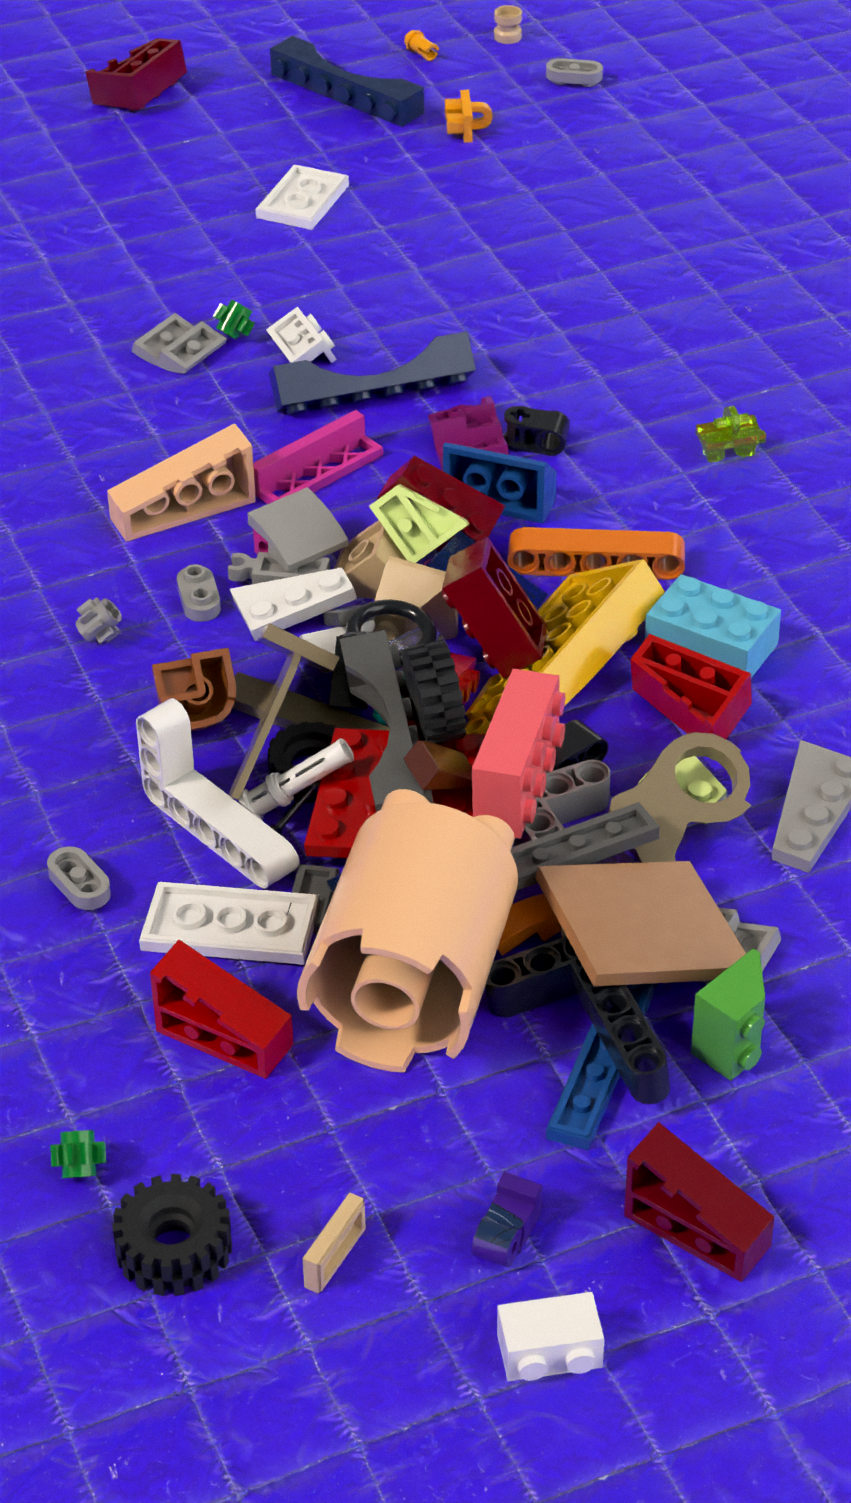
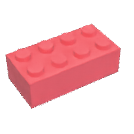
[472,669,565,839]

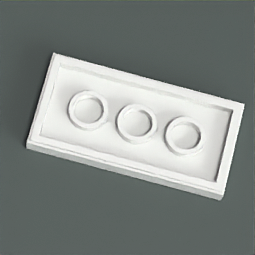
[139,882,320,965]

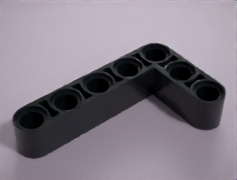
[485,936,671,1104]

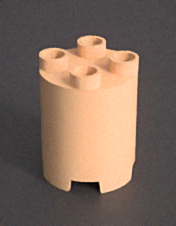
[297,789,518,1073]

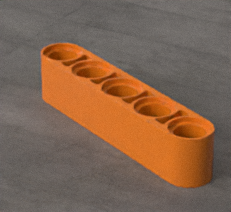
[507,527,685,580]

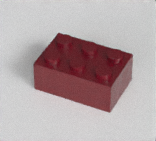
[442,536,547,679]

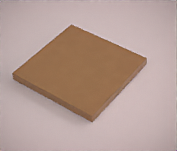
[535,861,746,987]

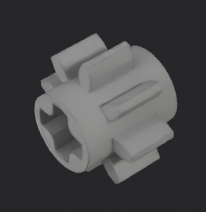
[76,597,122,644]

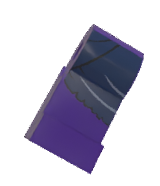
[472,1172,542,1268]

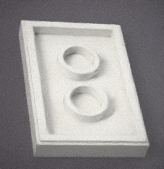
[256,165,349,230]

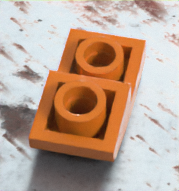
[497,894,561,956]

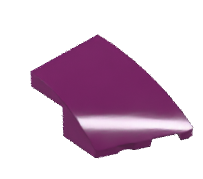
[428,396,509,471]

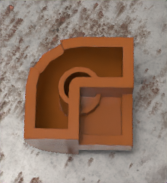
[152,647,236,732]

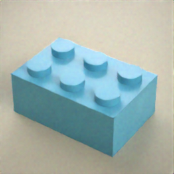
[645,574,781,678]

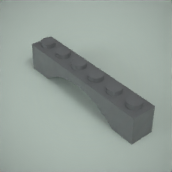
[340,630,434,812]

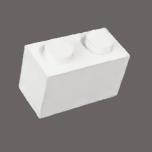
[497,1292,604,1381]

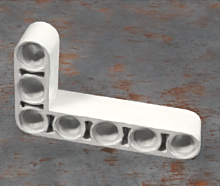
[136,698,300,889]

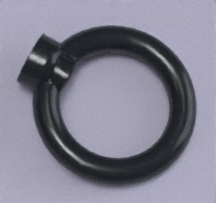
[338,599,437,666]

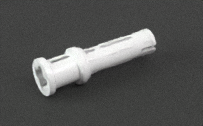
[239,738,354,820]

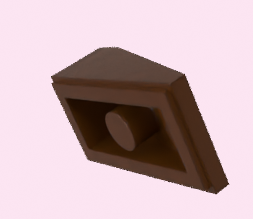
[403,741,472,790]

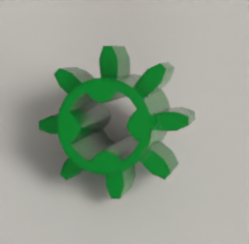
[213,299,255,340]
[50,1130,106,1178]

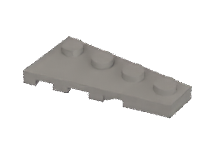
[772,740,851,873]

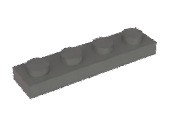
[511,802,660,890]

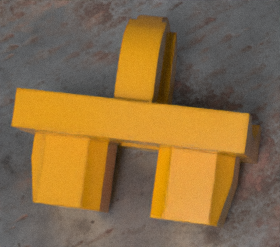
[444,90,493,142]

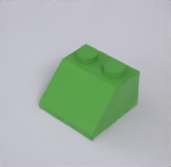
[691,948,765,1081]

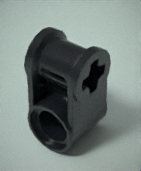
[503,406,570,456]

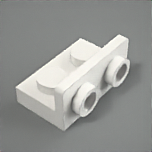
[266,307,337,363]

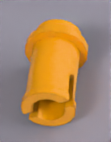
[404,30,439,61]

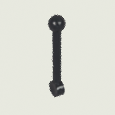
[269,780,321,835]

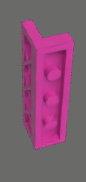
[253,410,383,504]

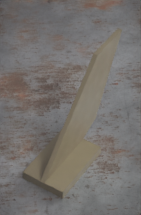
[228,623,340,800]

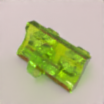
[695,405,766,463]

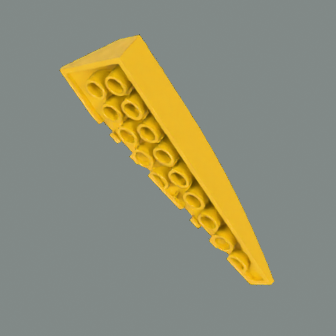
[465,559,665,734]

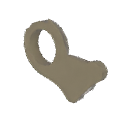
[608,732,751,863]

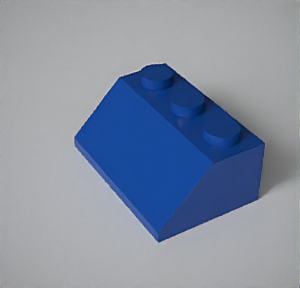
[443,442,557,524]

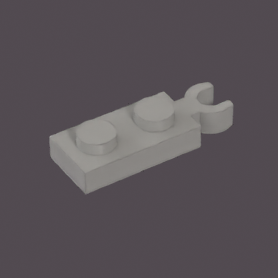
[228,552,330,584]

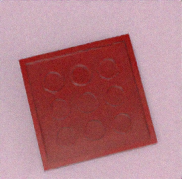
[304,728,486,858]

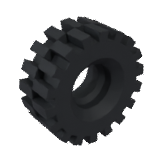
[402,640,467,744]
[112,1174,232,1296]

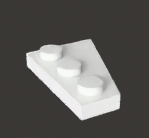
[230,567,357,641]

